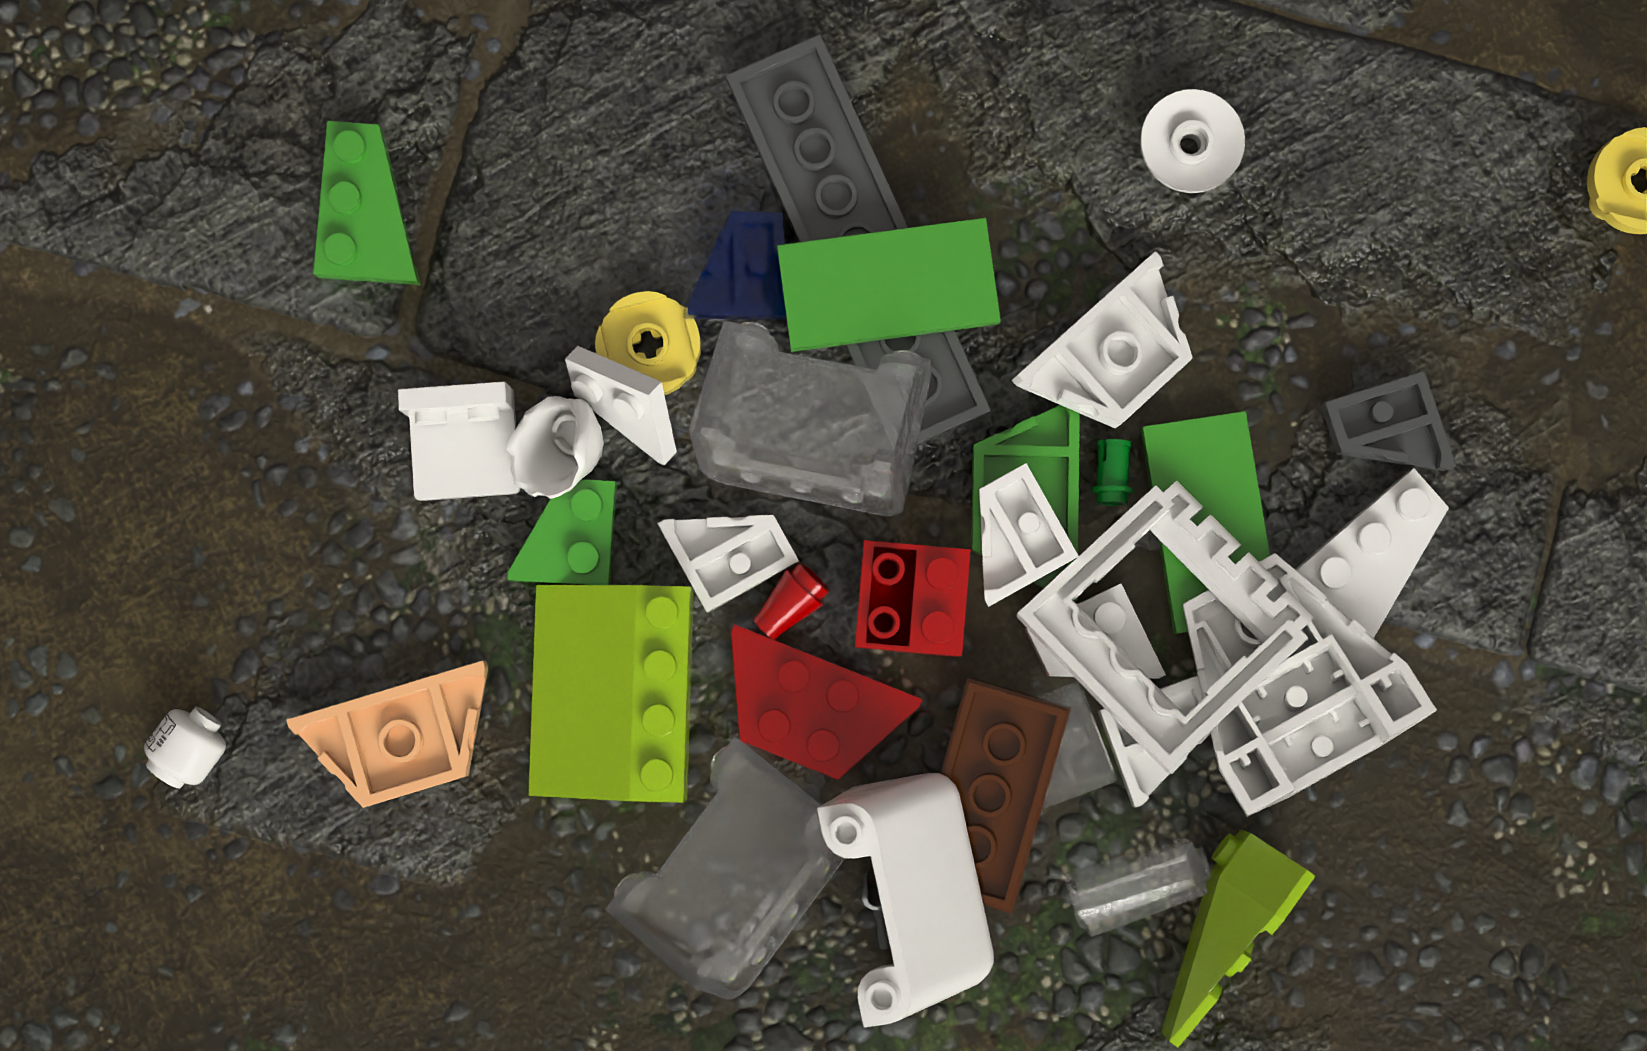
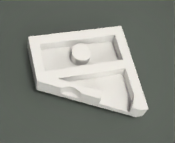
[979,463,1079,607]
[657,515,799,613]

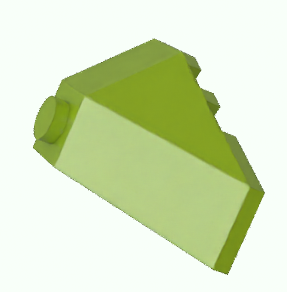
[1161,829,1315,1048]

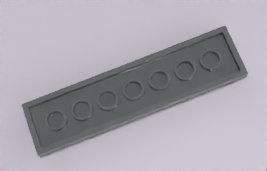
[725,34,991,455]

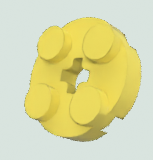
[1587,127,1647,234]
[595,291,701,396]

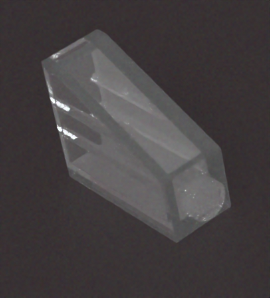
[1063,838,1211,936]

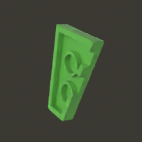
[313,121,421,285]

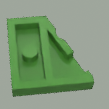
[507,479,617,585]

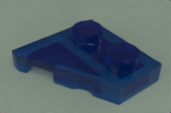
[684,212,786,319]

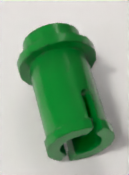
[1091,439,1133,506]

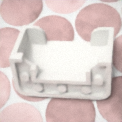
[817,773,994,1027]

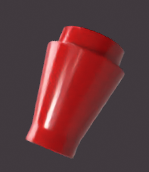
[753,562,830,640]

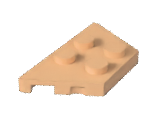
[287,660,488,808]

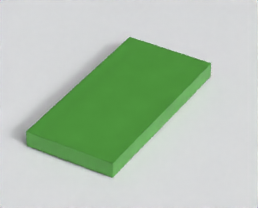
[777,218,1001,352]
[1140,411,1270,634]

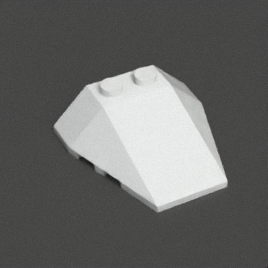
[1182,553,1437,817]

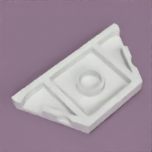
[1012,251,1193,428]

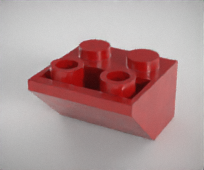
[855,540,971,657]

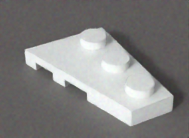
[1295,468,1449,639]

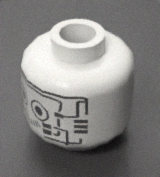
[144,707,226,789]

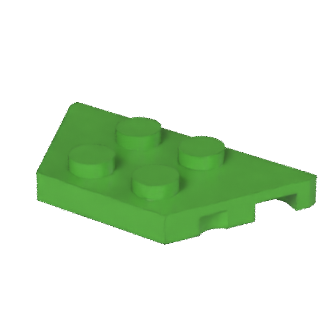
[971,405,1080,601]

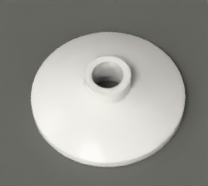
[1140,89,1245,193]

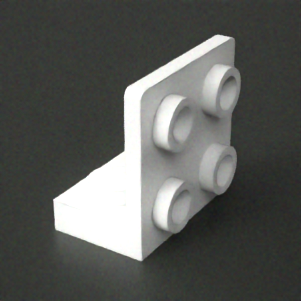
[398,382,520,501]

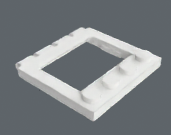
[1017,481,1314,773]

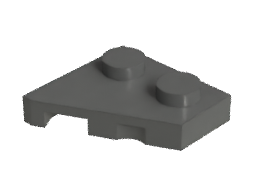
[1320,371,1457,471]

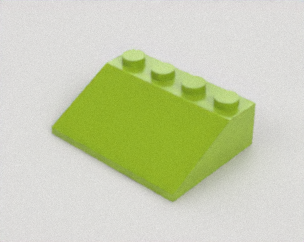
[529,585,694,803]

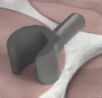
[862,873,890,949]

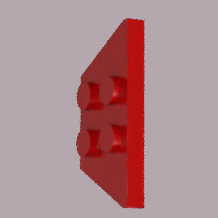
[731,624,922,780]

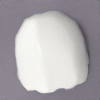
[506,396,604,499]

